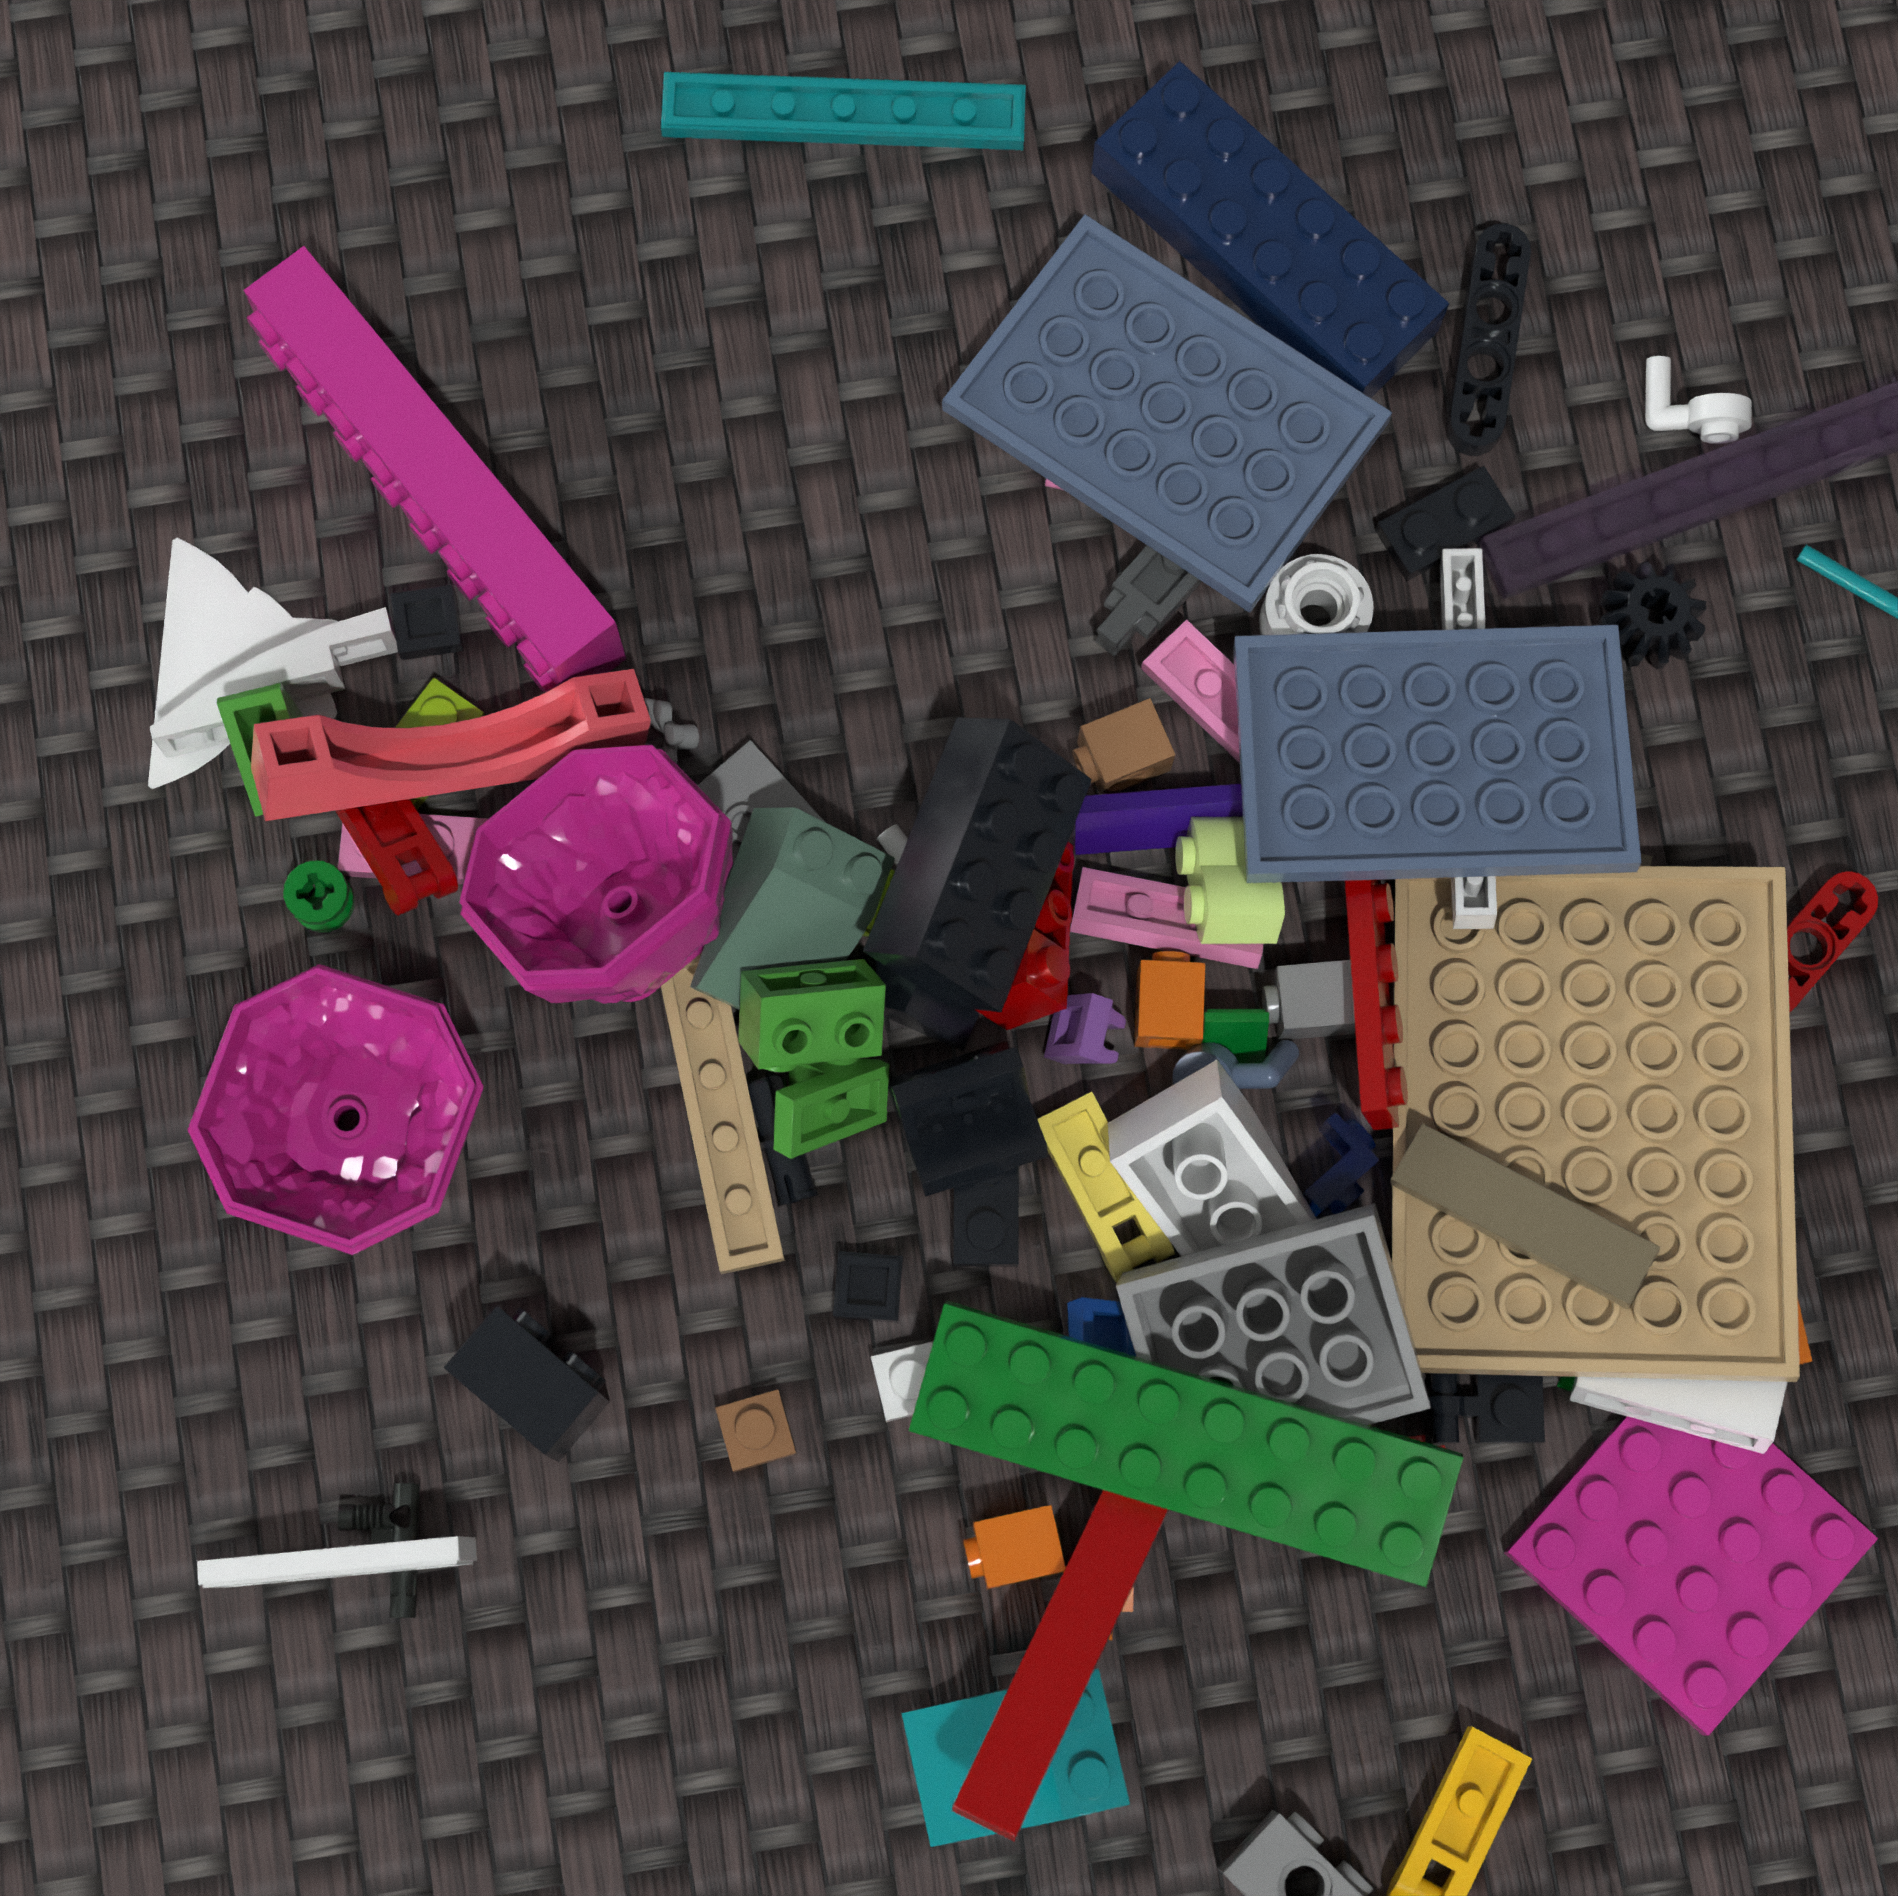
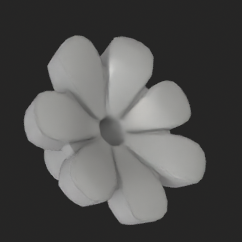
[644,698,699,764]

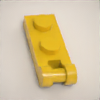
[1386,1726,1532,1896]

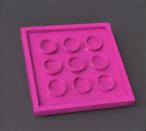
[1503,1416,1878,1736]

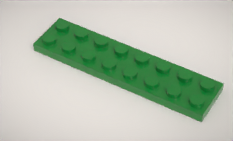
[908,1301,1463,1587]

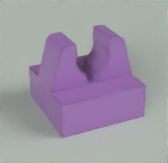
[1044,993,1126,1064]

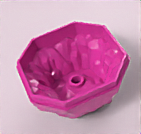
[459,745,733,1004]
[188,964,484,1255]

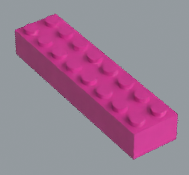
[243,246,626,693]

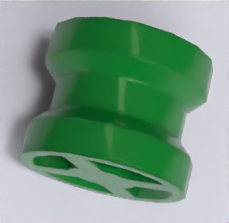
[283,861,355,933]

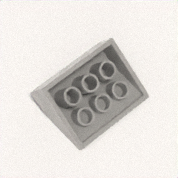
[1116,1203,1431,1425]

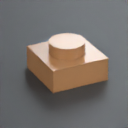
[715,1389,797,1472]

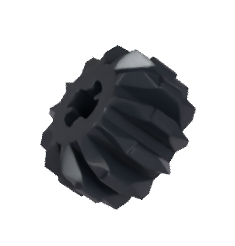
[1598,561,1707,670]

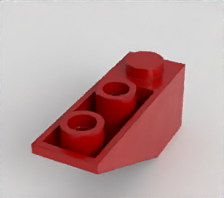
[974,842,1075,1030]

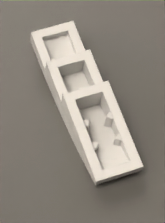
[150,607,398,758]

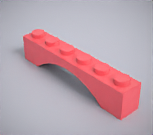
[251,669,651,821]

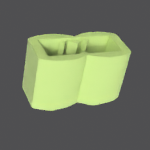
[1175,817,1285,944]

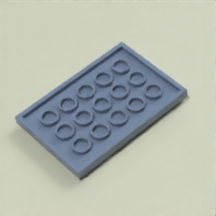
[942,214,1392,613]
[1233,625,1641,883]

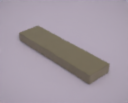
[1391,1123,1660,1309]

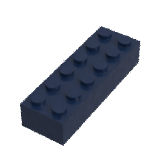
[1091,61,1449,398]

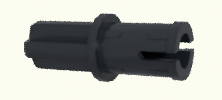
[748,1075,818,1206]

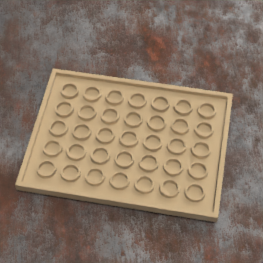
[1392,866,1800,1382]

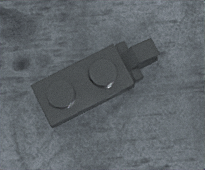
[1095,545,1202,657]

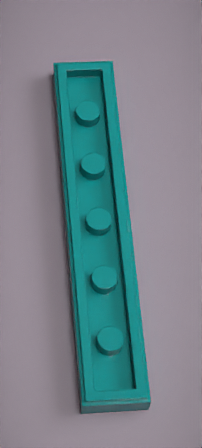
[661,72,1026,150]

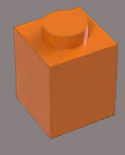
[1134,951,1205,1050]
[963,1505,1066,1590]

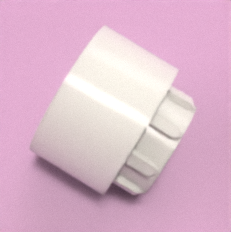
[1259,554,1373,635]

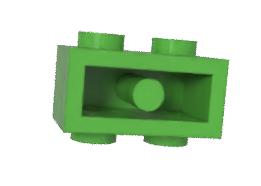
[738,959,886,1072]

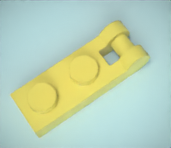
[1037,1092,1175,1283]

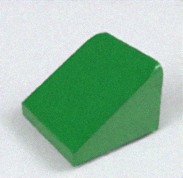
[1201,1009,1269,1063]

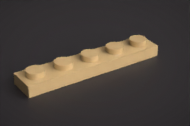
[661,953,785,1274]

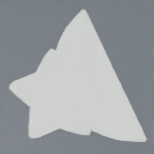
[148,538,338,789]

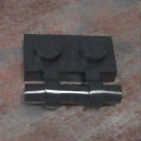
[1426,1373,1545,1444]

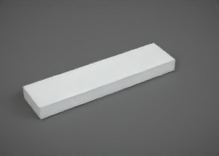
[197,1536,477,1588]

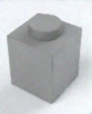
[1262,960,1355,1041]

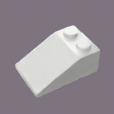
[1108,1060,1317,1257]

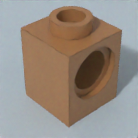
[1072,698,1175,794]

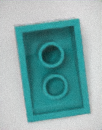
[901,1668,1130,1847]

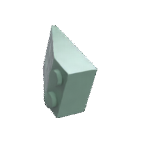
[690,807,895,1010]

